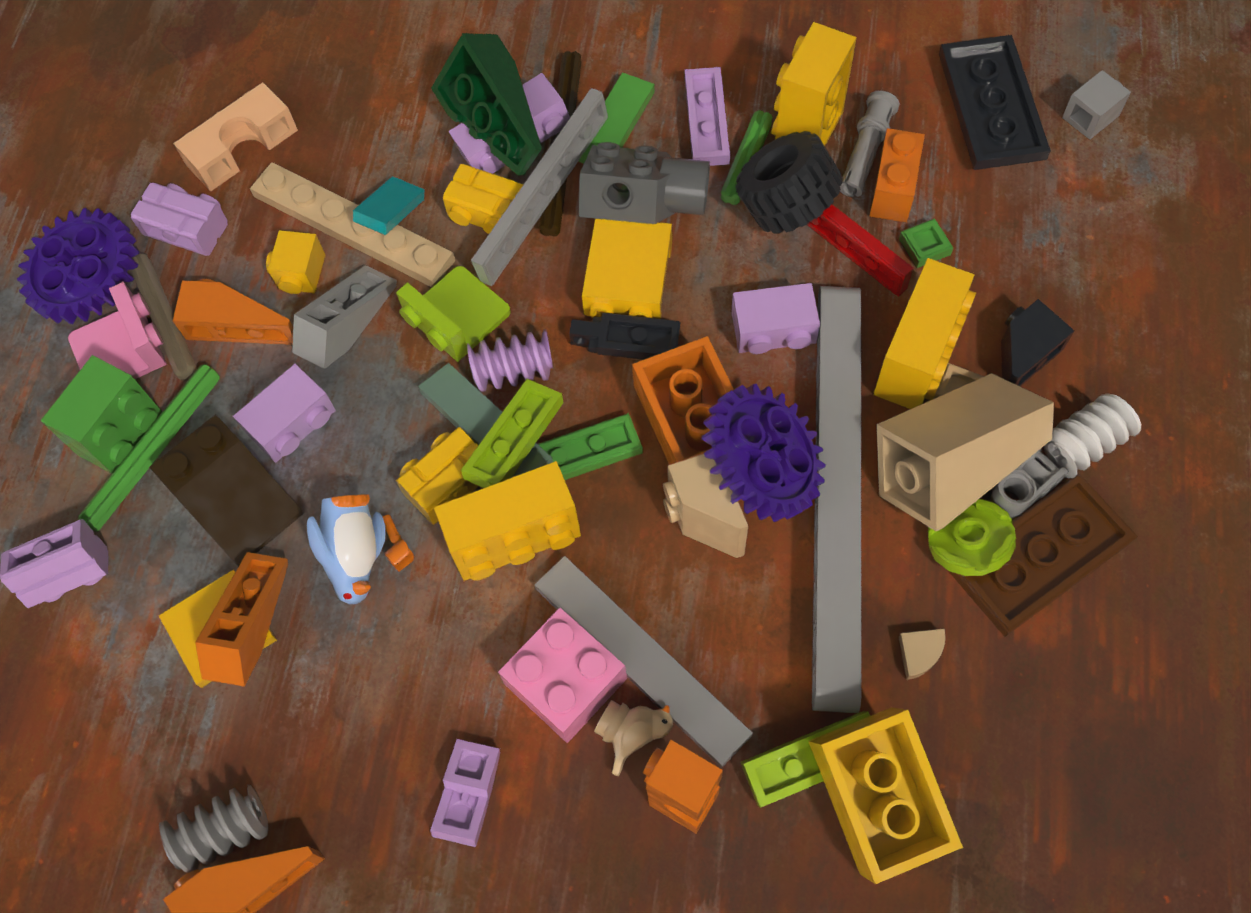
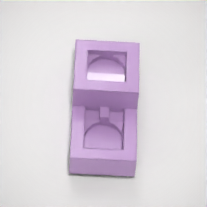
[430,739,500,847]

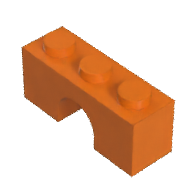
[643,740,723,834]

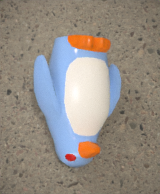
[307,494,385,604]

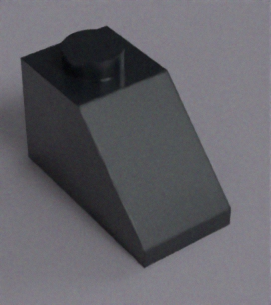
[1001,299,1075,387]

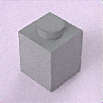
[1062,70,1131,140]

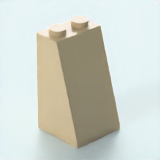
[877,373,1054,531]

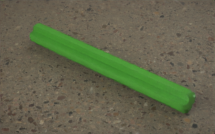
[78,364,220,532]

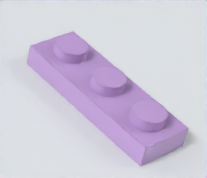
[685,67,730,166]

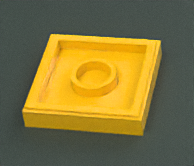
[158,569,277,688]

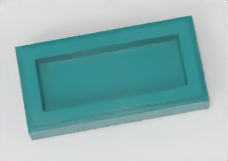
[353,176,425,235]

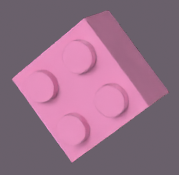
[498,608,627,743]

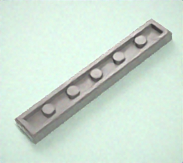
[471,88,608,286]
[534,556,753,768]

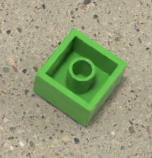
[41,355,162,474]

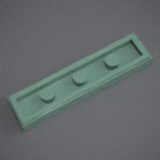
[418,363,553,477]

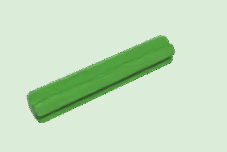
[721,110,773,205]

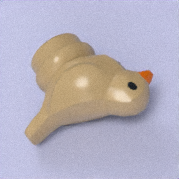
[594,700,673,776]

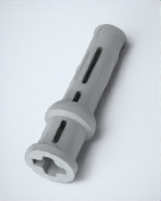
[840,91,900,197]

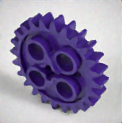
[17,208,139,324]
[702,384,826,522]

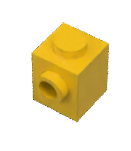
[266,230,325,294]

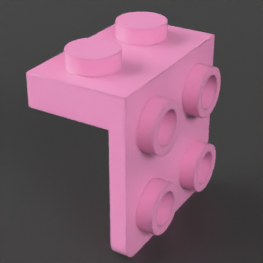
[68,282,167,379]

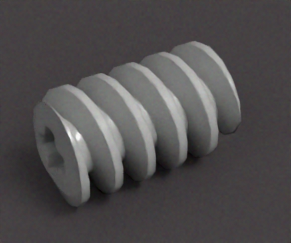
[159,785,268,873]

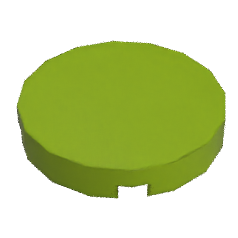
[928,499,1016,576]

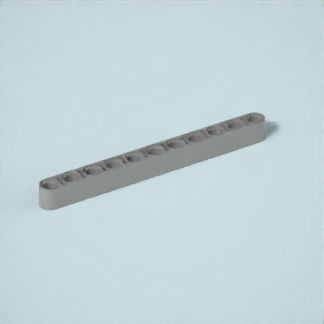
[812,286,862,713]

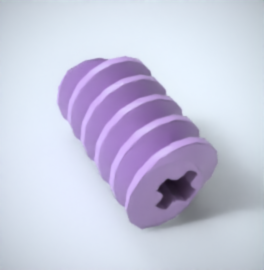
[467,329,553,392]

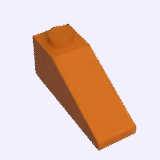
[173,279,293,345]
[195,552,288,687]
[163,846,325,913]

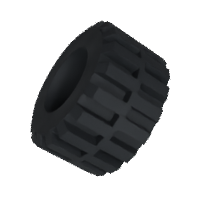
[735,131,843,234]

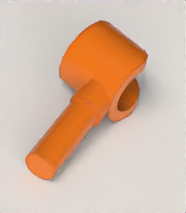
[383,514,415,572]

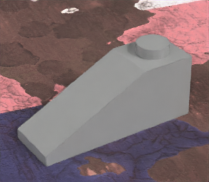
[292,265,397,369]

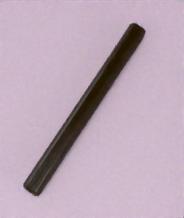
[539,51,582,237]

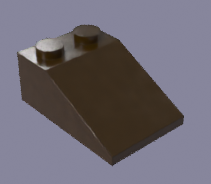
[149,414,304,567]

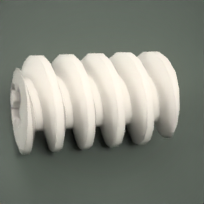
[1043,393,1142,478]

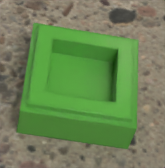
[899,218,953,268]

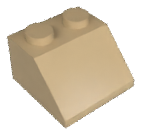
[663,454,748,558]

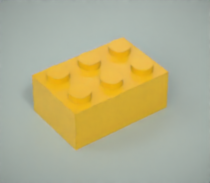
[771,22,857,146]
[873,258,976,409]
[434,461,581,581]
[808,707,963,884]

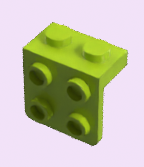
[396,266,511,362]

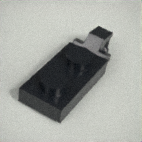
[569,313,681,360]

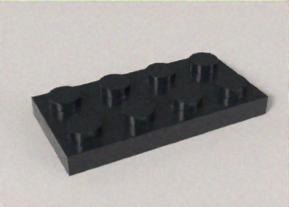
[939,35,1051,170]

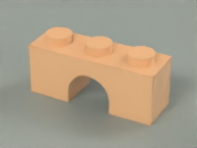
[173,82,298,192]

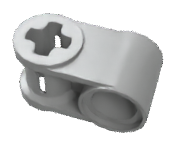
[987,449,1069,521]

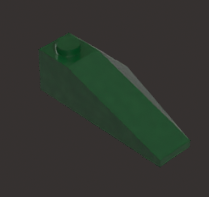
[431,33,542,176]

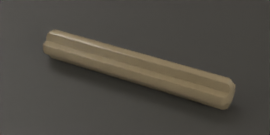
[131,253,197,380]

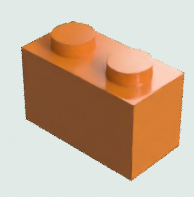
[869,128,925,223]

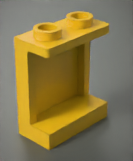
[582,218,672,319]

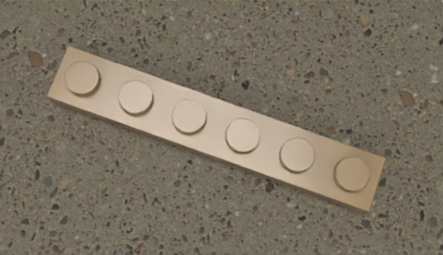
[250,162,455,287]

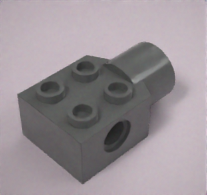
[579,142,710,224]

